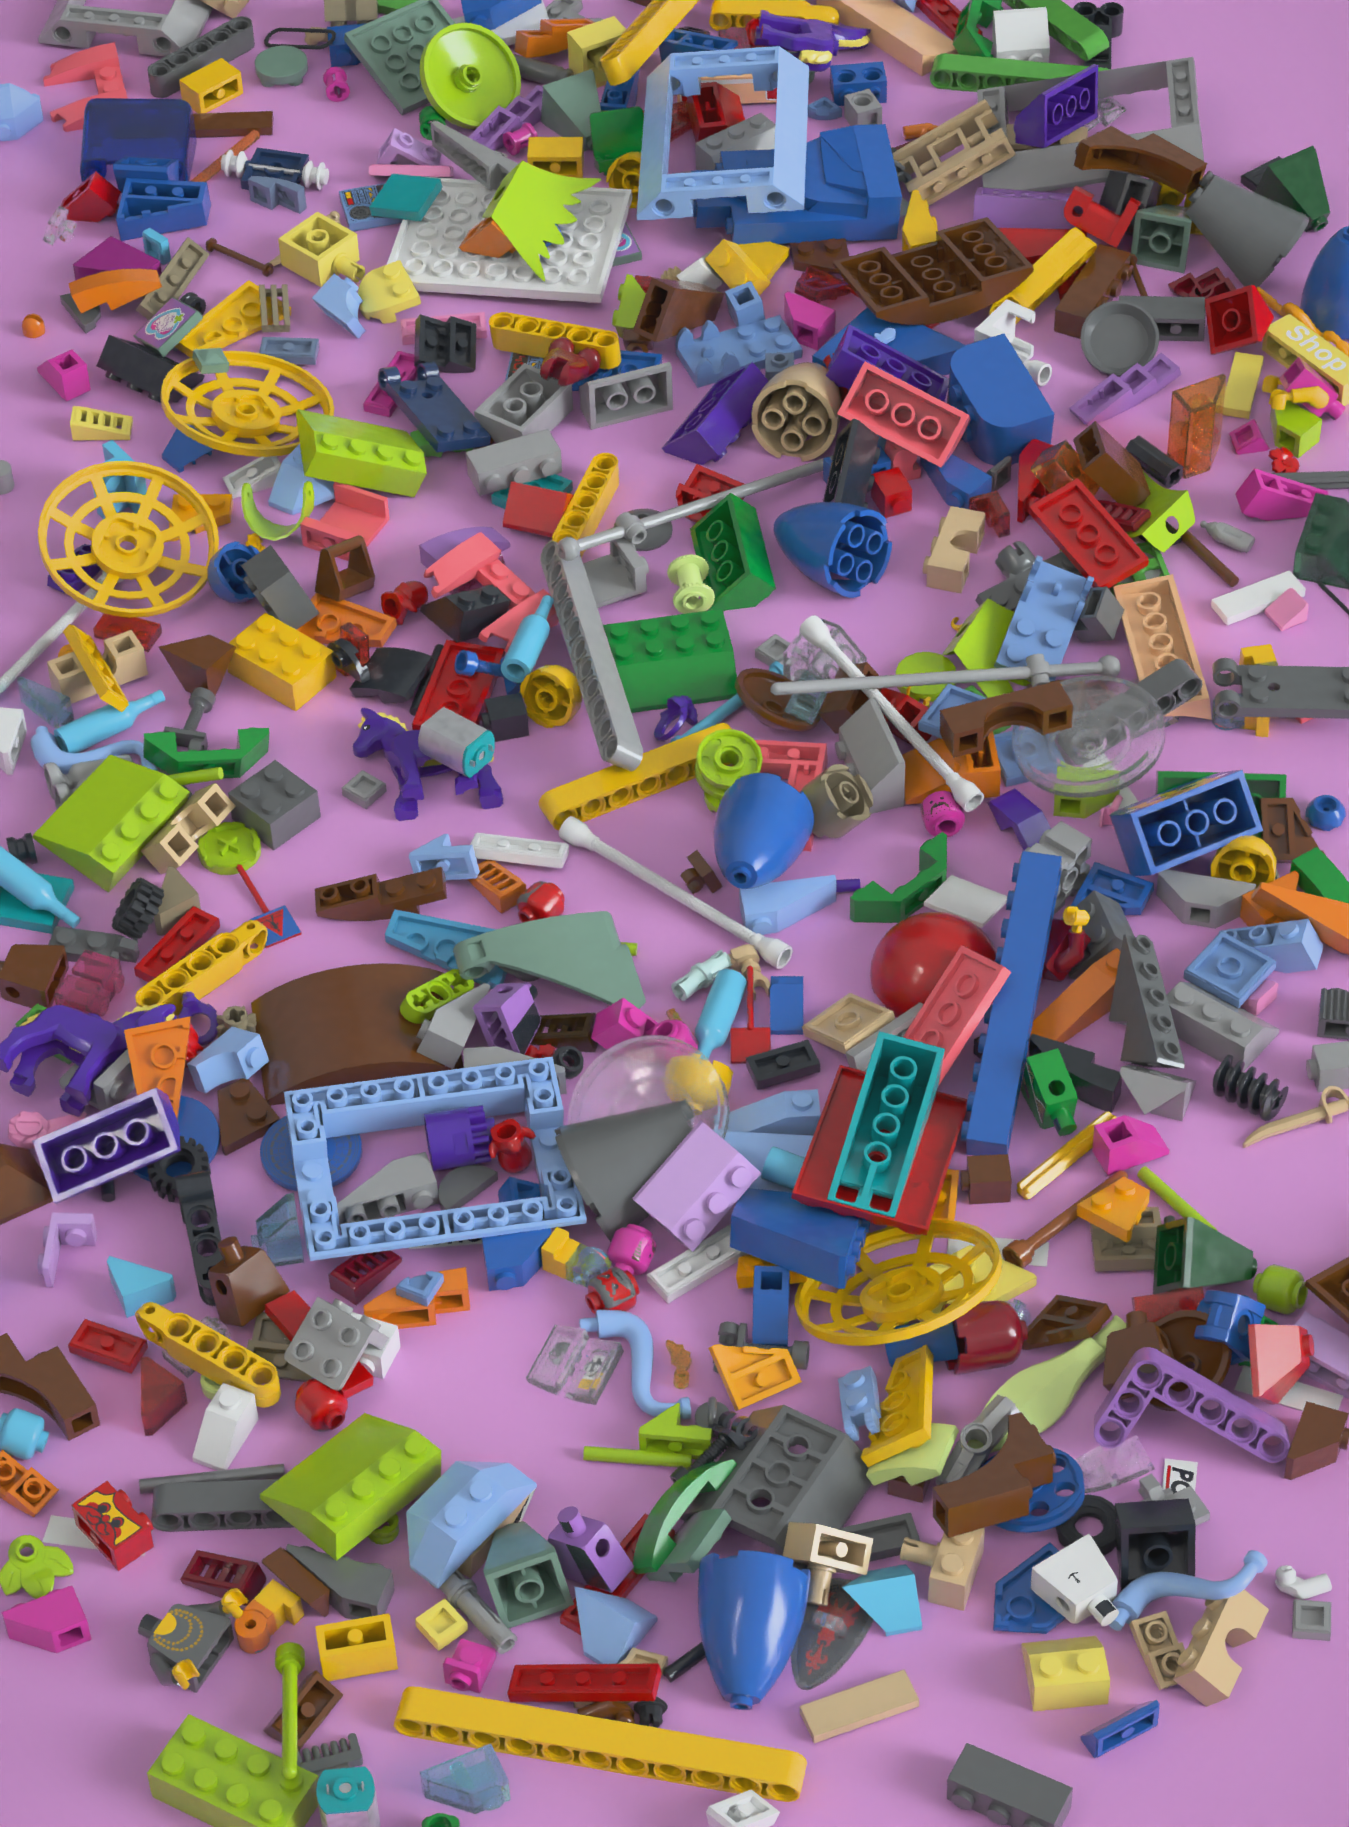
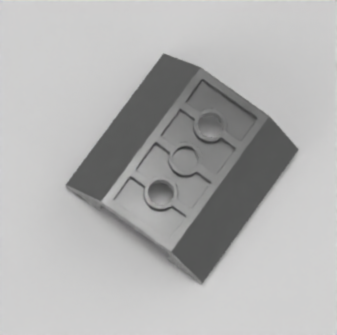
[680,1405,872,1570]

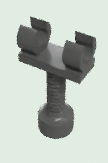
[164,687,216,751]
[713,1322,810,1373]

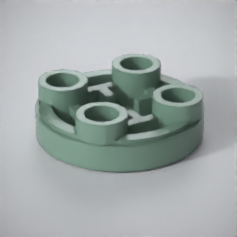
[254,46,308,87]

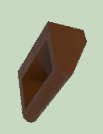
[315,535,375,602]

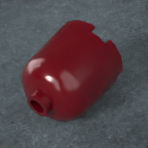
[941,1300,1028,1374]

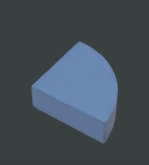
[808,97,842,120]
[396,1271,444,1307]

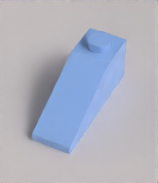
[739,875,836,935]
[717,1089,821,1136]

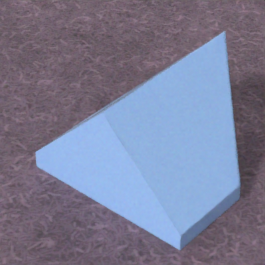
[574,1586,657,1664]

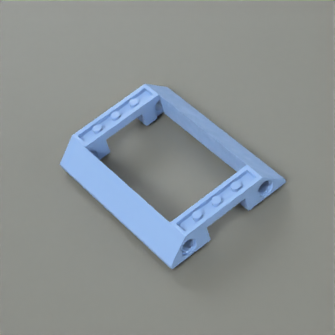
[636,46,809,220]
[284,1057,587,1261]

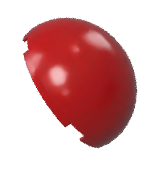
[870,912,997,1018]

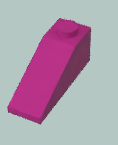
[1235,468,1334,521]

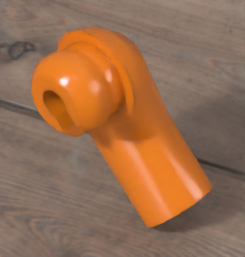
[903,123,938,140]

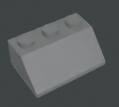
[695,113,776,170]
[579,362,673,430]
[474,363,573,443]
[835,698,905,814]
[1167,981,1279,1072]

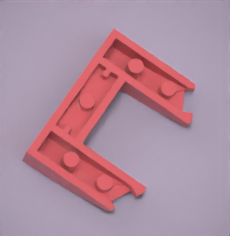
[43,42,131,132]
[424,532,559,652]
[732,740,828,852]

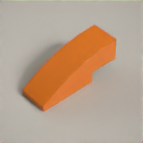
[515,18,595,58]
[68,269,162,314]
[364,1267,470,1329]

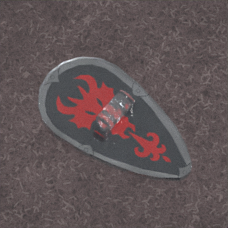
[791,1578,873,1690]

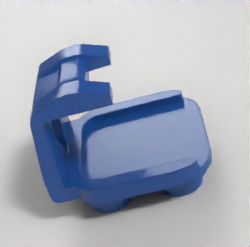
[1194,1290,1266,1365]

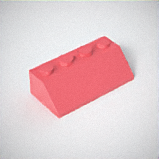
[837,362,971,468]

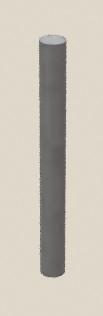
[139,1464,285,1494]

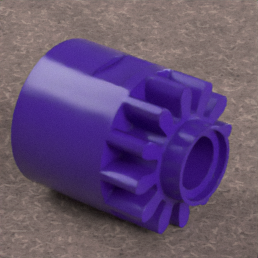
[424,1105,495,1171]

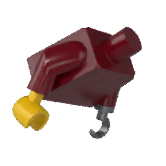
[1007,890,1091,984]

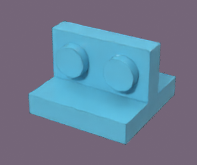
[93,440,151,519]

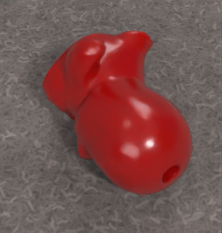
[381,581,428,625]
[488,1119,536,1173]

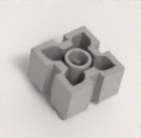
[1019,821,1092,914]

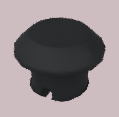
[634,1697,668,1728]

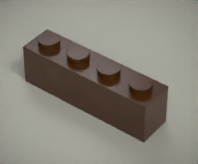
[1054,244,1133,339]

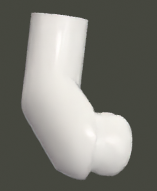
[1275,1565,1332,1600]

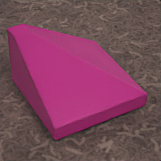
[1229,419,1270,455]

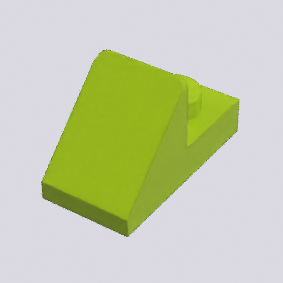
[638,1403,713,1460]

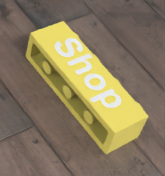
[1262,314,1349,406]

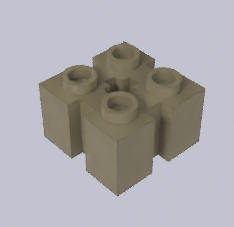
[324,0,378,27]

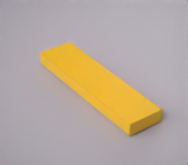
[63,624,129,712]

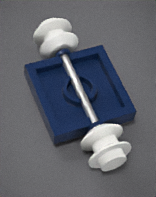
[221,147,329,190]

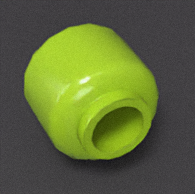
[1253,1264,1308,1315]

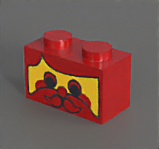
[71,1481,154,1571]

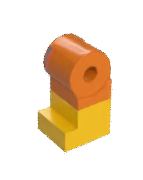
[234,1579,304,1654]

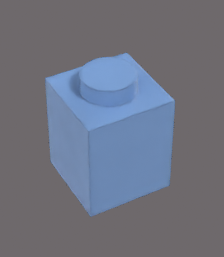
[725,281,765,327]

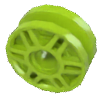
[694,729,763,799]

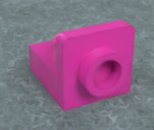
[443,1638,496,1693]

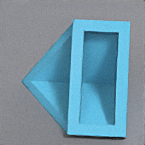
[842,1564,922,1636]

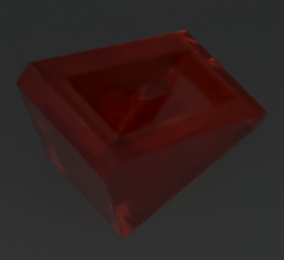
[141,1357,188,1436]

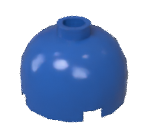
[207,541,259,604]

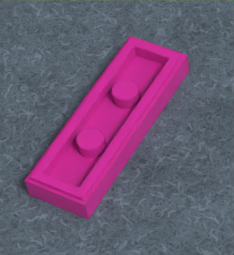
[363,351,417,417]

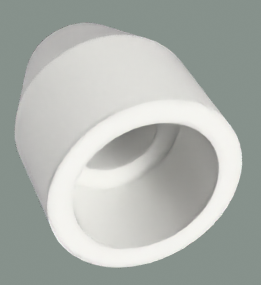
[1023,360,1052,386]

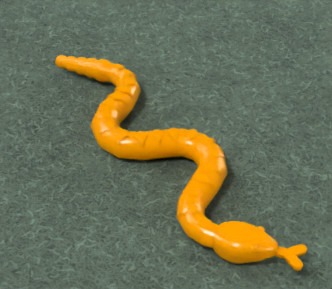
[1257,287,1349,357]

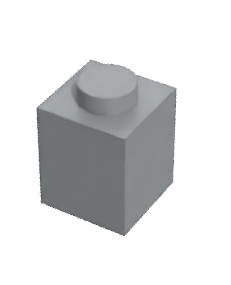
[1306,1041,1349,1092]

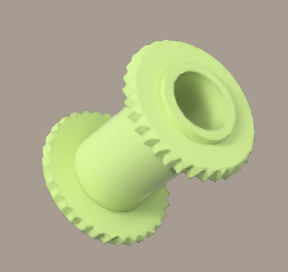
[667,554,715,614]

